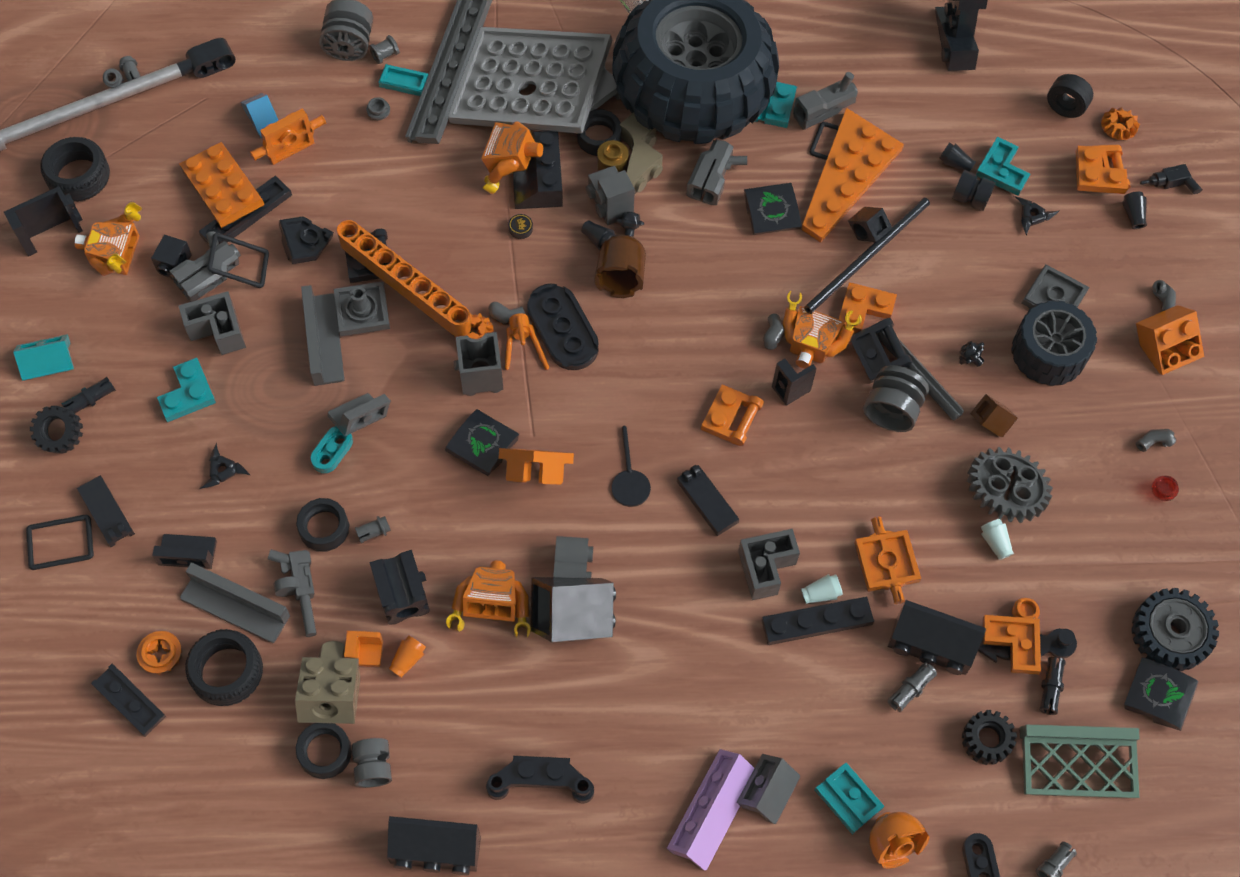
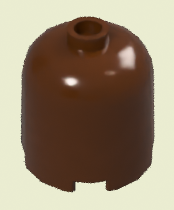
[594,235,646,298]

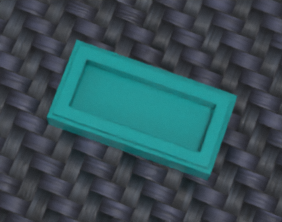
[378,64,429,96]

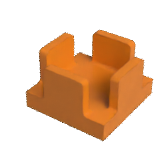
[499,448,574,485]

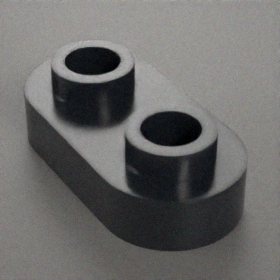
[962,833,1000,877]

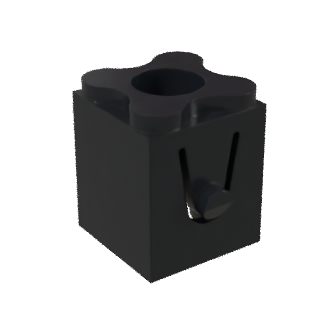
[369,550,430,625]

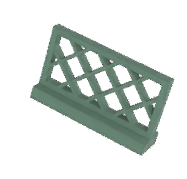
[1019,724,1140,798]

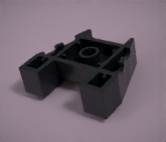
[935,0,988,71]

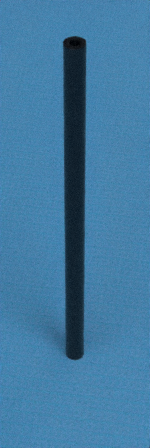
[804,197,930,314]

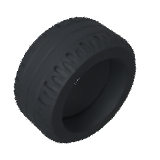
[40,137,110,202]
[185,629,263,706]

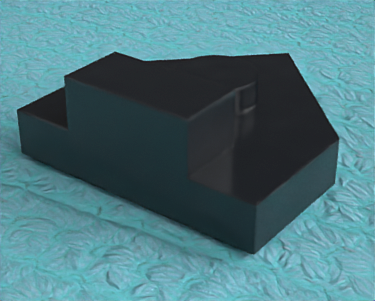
[279,216,334,264]

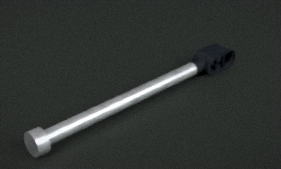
[0,38,236,151]

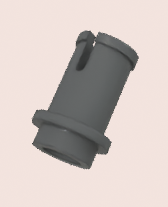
[119,56,141,81]
[103,68,124,88]
[355,516,391,543]

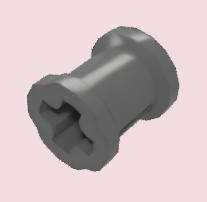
[369,35,400,64]

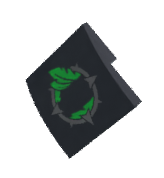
[744,183,802,235]
[445,409,519,476]
[1124,657,1198,731]

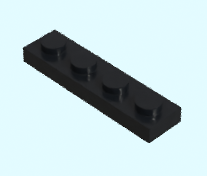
[199,175,292,244]
[761,596,874,645]

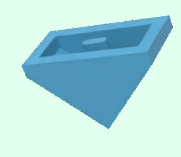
[240,93,279,138]

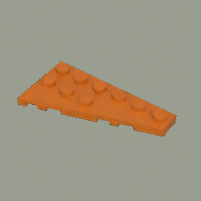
[801,108,904,243]

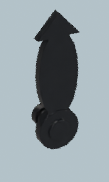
[978,628,1077,663]

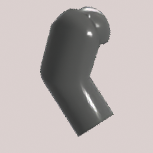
[1152,280,1176,312]
[488,302,525,324]
[763,314,784,350]
[1136,429,1176,452]

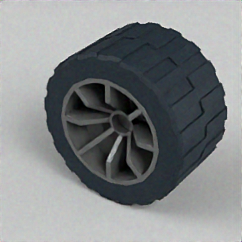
[1011,300,1097,386]

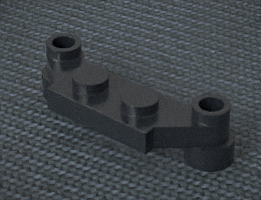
[486,756,594,804]

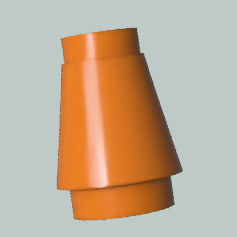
[389,635,426,678]

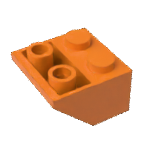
[1136,305,1204,375]

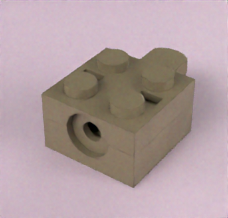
[295,641,360,724]

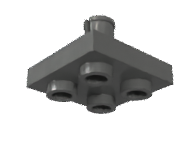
[334,281,390,337]

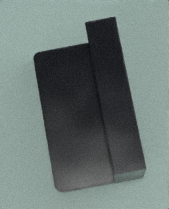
[772,358,817,406]
[152,534,217,569]

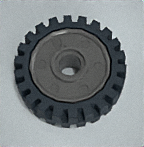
[1131,588,1219,671]

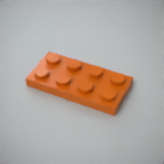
[179,142,265,228]

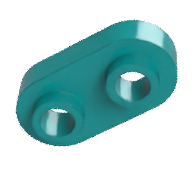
[311,426,353,473]

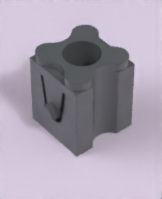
[454,332,504,396]

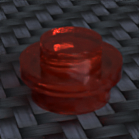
[1151,476,1179,501]

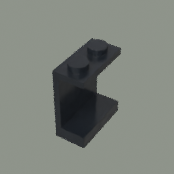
[4,186,83,257]

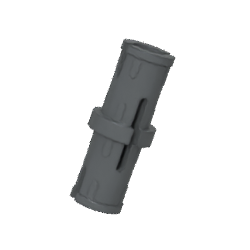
[888,662,937,712]

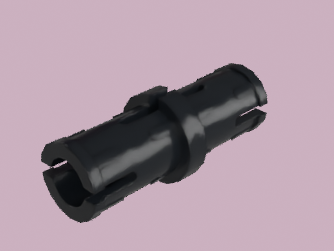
[61,377,116,414]
[1040,657,1066,715]

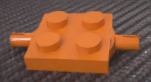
[250,108,327,165]
[854,516,921,605]

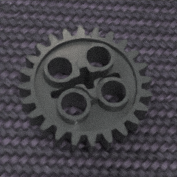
[967,447,1053,523]

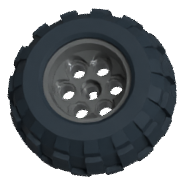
[612,0,779,144]

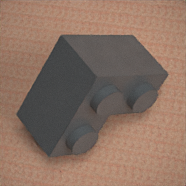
[586,166,635,226]
[178,291,246,355]
[738,528,800,600]

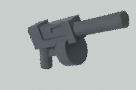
[268,549,317,637]

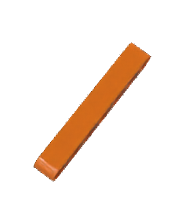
[337,220,471,337]

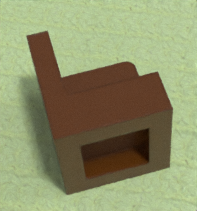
[970,394,1018,437]

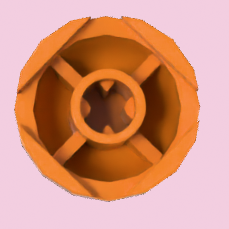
[869,812,930,869]

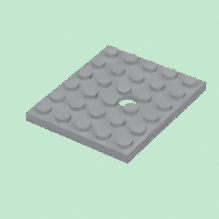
[448,27,612,134]

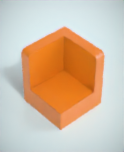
[344,631,383,667]

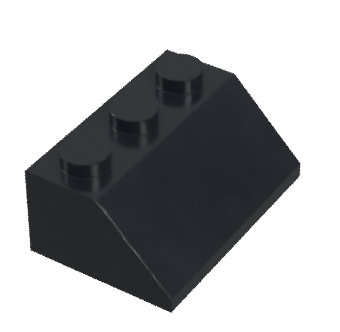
[513,131,563,209]
[887,600,986,675]
[387,816,481,875]

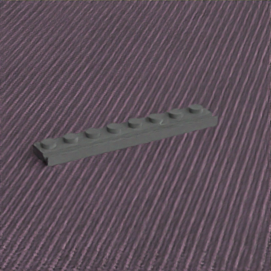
[405,0,492,144]

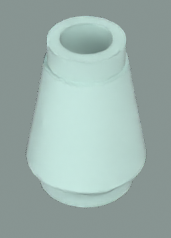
[981,519,1014,560]
[801,574,843,604]

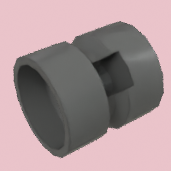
[352,738,392,788]

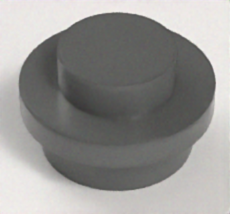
[366,97,390,120]

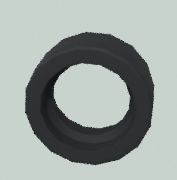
[577,109,621,156]
[296,498,349,552]
[295,723,352,779]

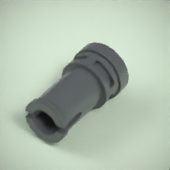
[1036,841,1077,877]

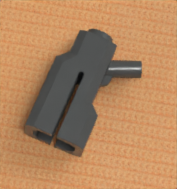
[793,72,858,130]
[686,140,747,205]
[169,231,241,302]

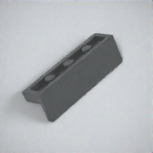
[301,285,345,386]
[180,562,290,643]

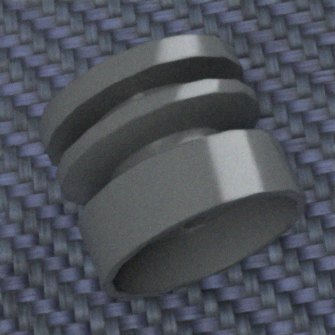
[319,0,373,61]
[863,365,929,432]

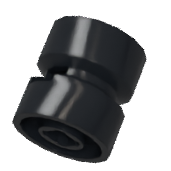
[952,170,996,211]

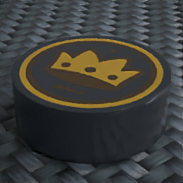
[508,214,533,239]

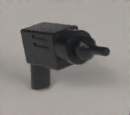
[1140,164,1203,194]

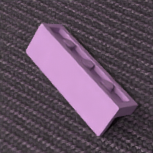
[667,749,754,870]

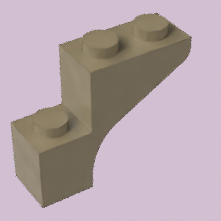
[620,112,663,194]

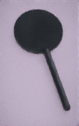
[612,425,651,507]

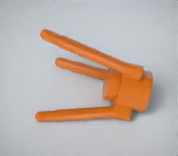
[505,313,549,370]

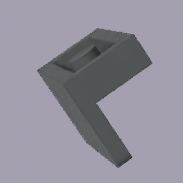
[327,393,391,436]
[736,754,800,824]

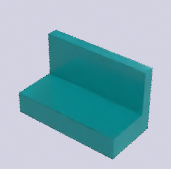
[13,334,74,381]

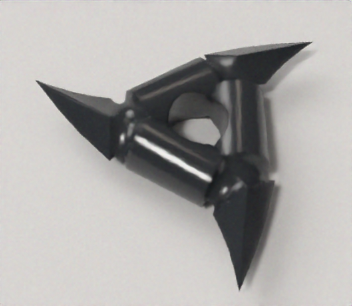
[1014,196,1060,236]
[199,442,251,489]

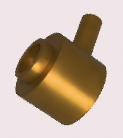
[597,140,629,172]

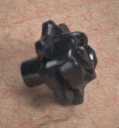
[616,212,644,237]
[959,341,985,367]

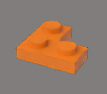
[1076,145,1128,194]
[839,282,897,333]
[983,615,1041,675]

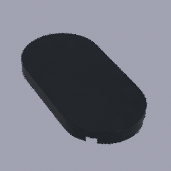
[527,283,599,370]

